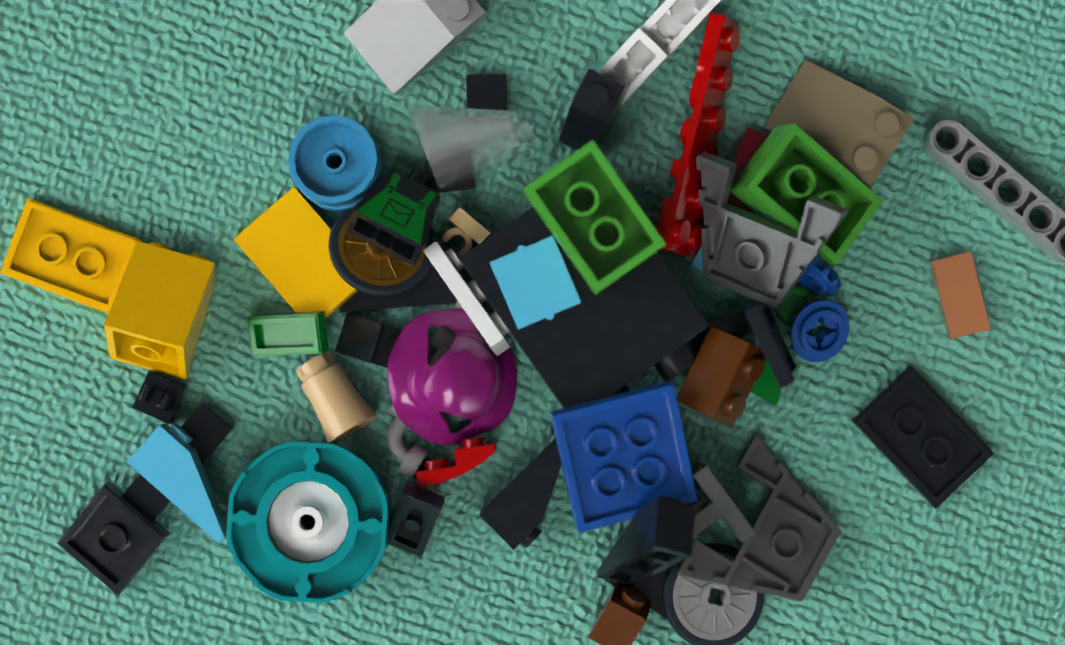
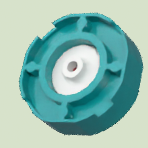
[226,440,391,603]

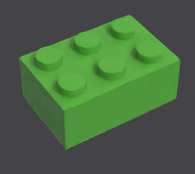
[730,123,883,265]
[523,140,666,295]

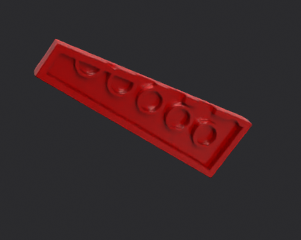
[656,13,740,259]

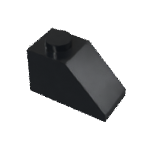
[558,68,630,151]

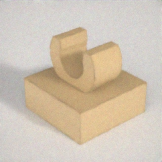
[442,207,491,256]

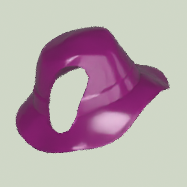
[387,308,517,445]

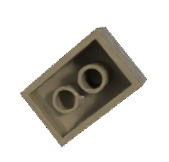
[762,60,914,188]

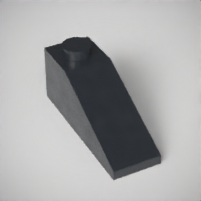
[479,438,562,550]
[597,496,695,586]

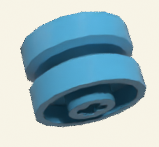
[288,115,385,213]

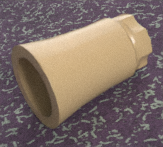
[296,351,378,443]

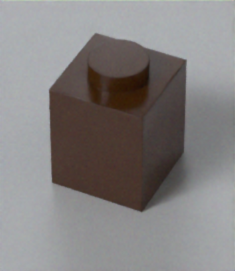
[588,583,652,645]

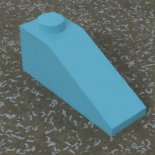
[127,423,227,543]

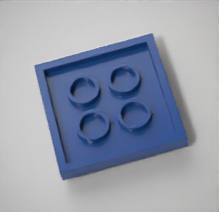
[550,381,698,533]

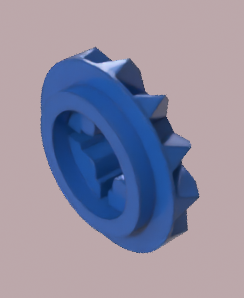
[798,256,842,296]
[787,298,849,362]

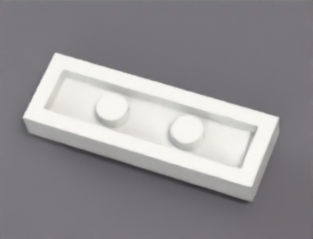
[423,242,510,356]

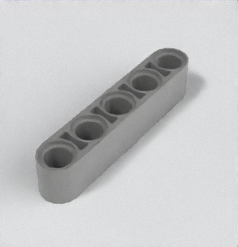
[923,120,1065,264]

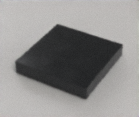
[57,481,170,595]

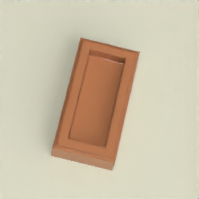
[930,251,991,339]

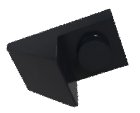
[335,313,402,368]
[389,482,445,557]

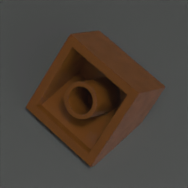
[676,326,766,428]

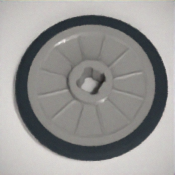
[662,543,764,645]

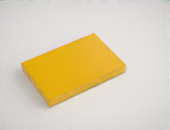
[233,187,358,319]
[0,198,143,314]

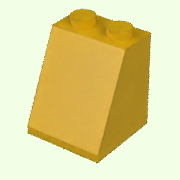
[104,241,216,380]

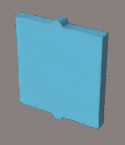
[490,236,581,330]

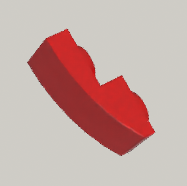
[416,437,496,487]

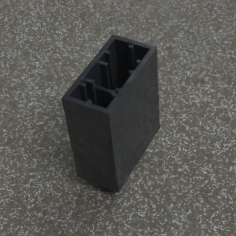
[459,207,709,408]

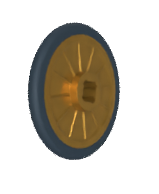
[329,208,433,296]

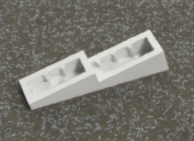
[599,0,723,107]

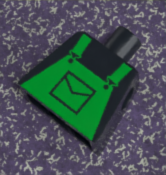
[347,167,441,267]

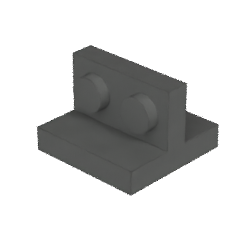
[687,462,756,543]

